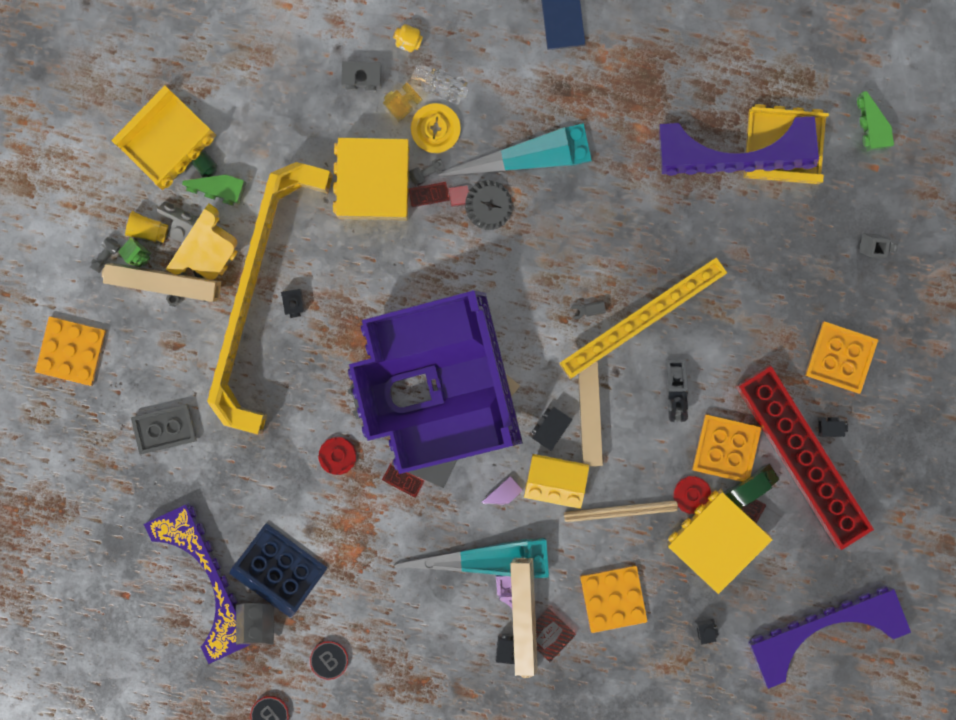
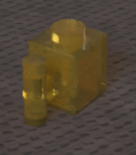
[383,82,423,122]

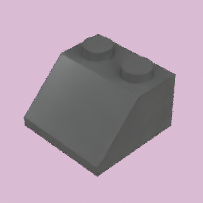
[236,603,274,645]

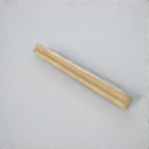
[564,501,678,522]

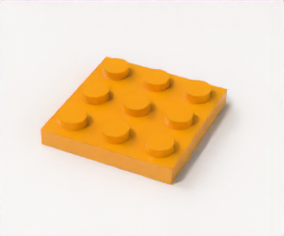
[35,316,106,386]
[804,321,878,394]
[692,414,762,482]
[580,565,647,633]

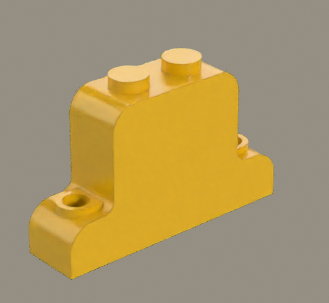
[166,203,238,280]

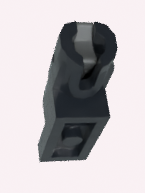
[665,360,688,422]

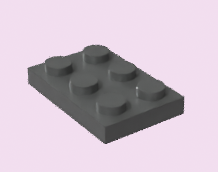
[131,404,197,455]

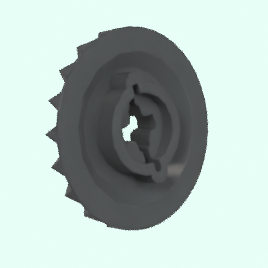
[465,180,513,230]

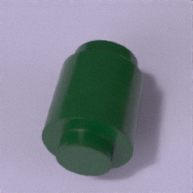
[191,150,218,177]

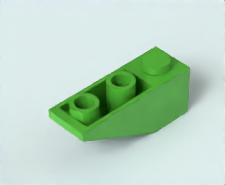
[857,91,894,151]
[182,175,246,206]
[118,237,152,267]

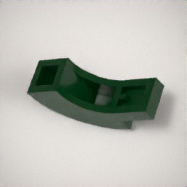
[724,464,780,508]

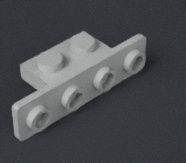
[157,202,232,243]

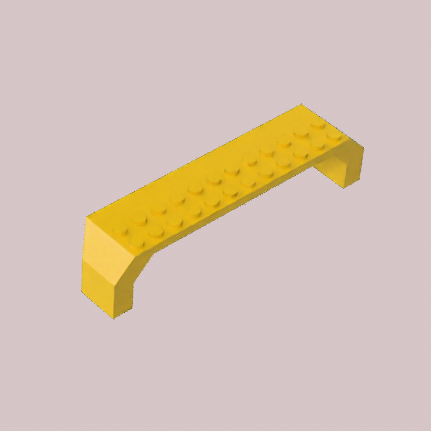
[207,162,333,434]

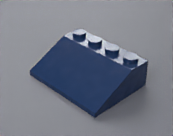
[229,523,327,618]

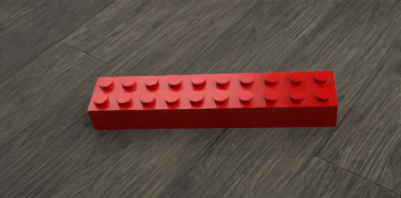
[735,366,874,550]

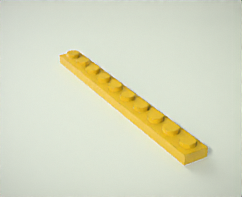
[559,257,727,379]

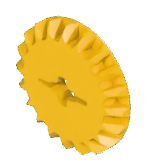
[411,103,460,153]

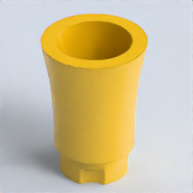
[125,211,169,243]

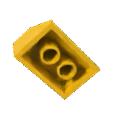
[524,454,589,509]

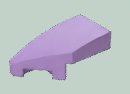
[482,477,523,505]
[496,575,512,608]

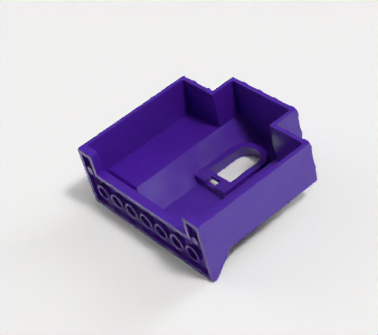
[348,290,523,474]

